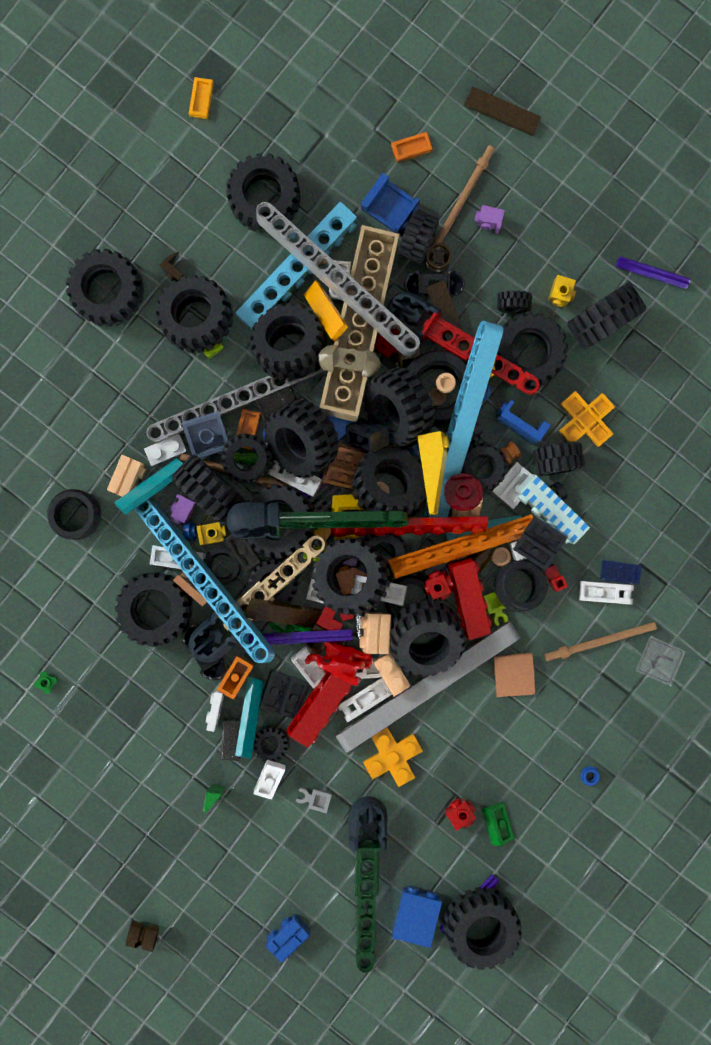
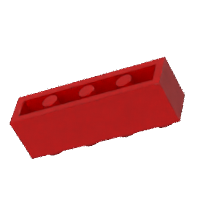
[447,557,492,640]
[286,671,352,748]

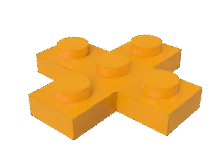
[559,391,615,447]
[363,726,423,787]

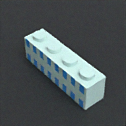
[515,474,590,544]

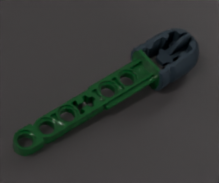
[227,502,408,539]
[348,796,388,973]

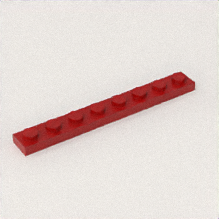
[330,516,488,537]

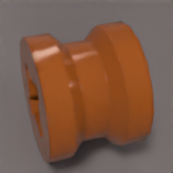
[500,441,522,465]

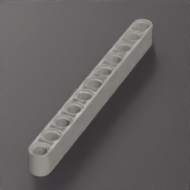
[256,202,420,357]
[146,367,328,443]
[335,621,521,752]

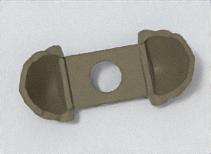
[318,345,381,377]

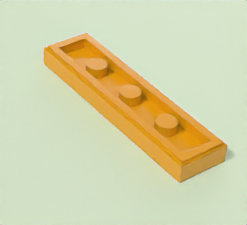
[303,280,348,341]

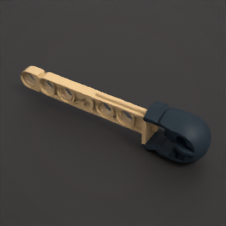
[189,536,327,663]

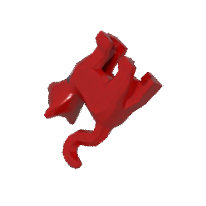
[304,642,373,686]

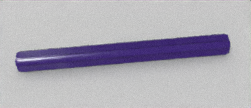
[248,629,354,645]

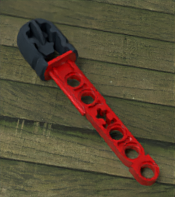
[387,292,540,395]

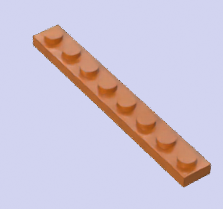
[388,514,533,579]

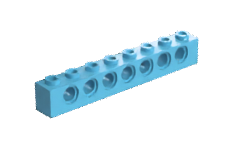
[235,202,357,331]

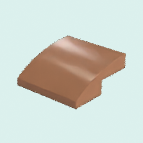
[322,444,368,489]
[173,572,216,606]
[493,653,535,697]

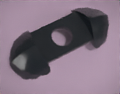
[403,269,465,297]
[182,624,226,680]

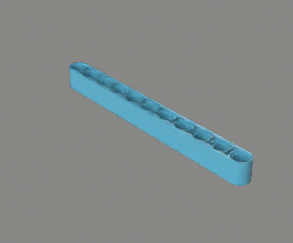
[422,321,503,518]
[135,499,275,663]

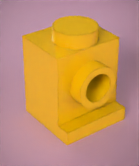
[196,522,227,545]

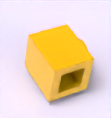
[548,275,576,307]

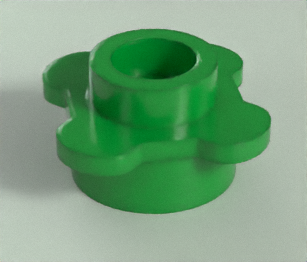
[34,671,57,694]

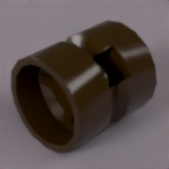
[425,243,451,274]
[126,920,159,952]

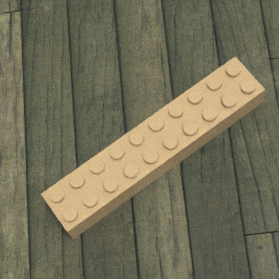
[320,225,399,422]

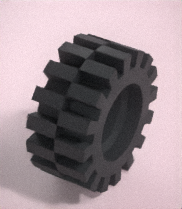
[497,290,532,313]
[253,726,289,762]

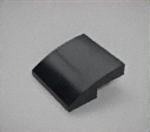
[513,515,568,571]
[260,670,309,719]

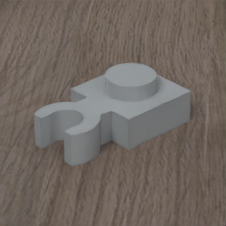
[296,787,332,813]

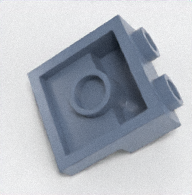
[182,411,229,460]

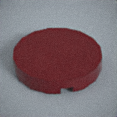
[444,473,483,511]

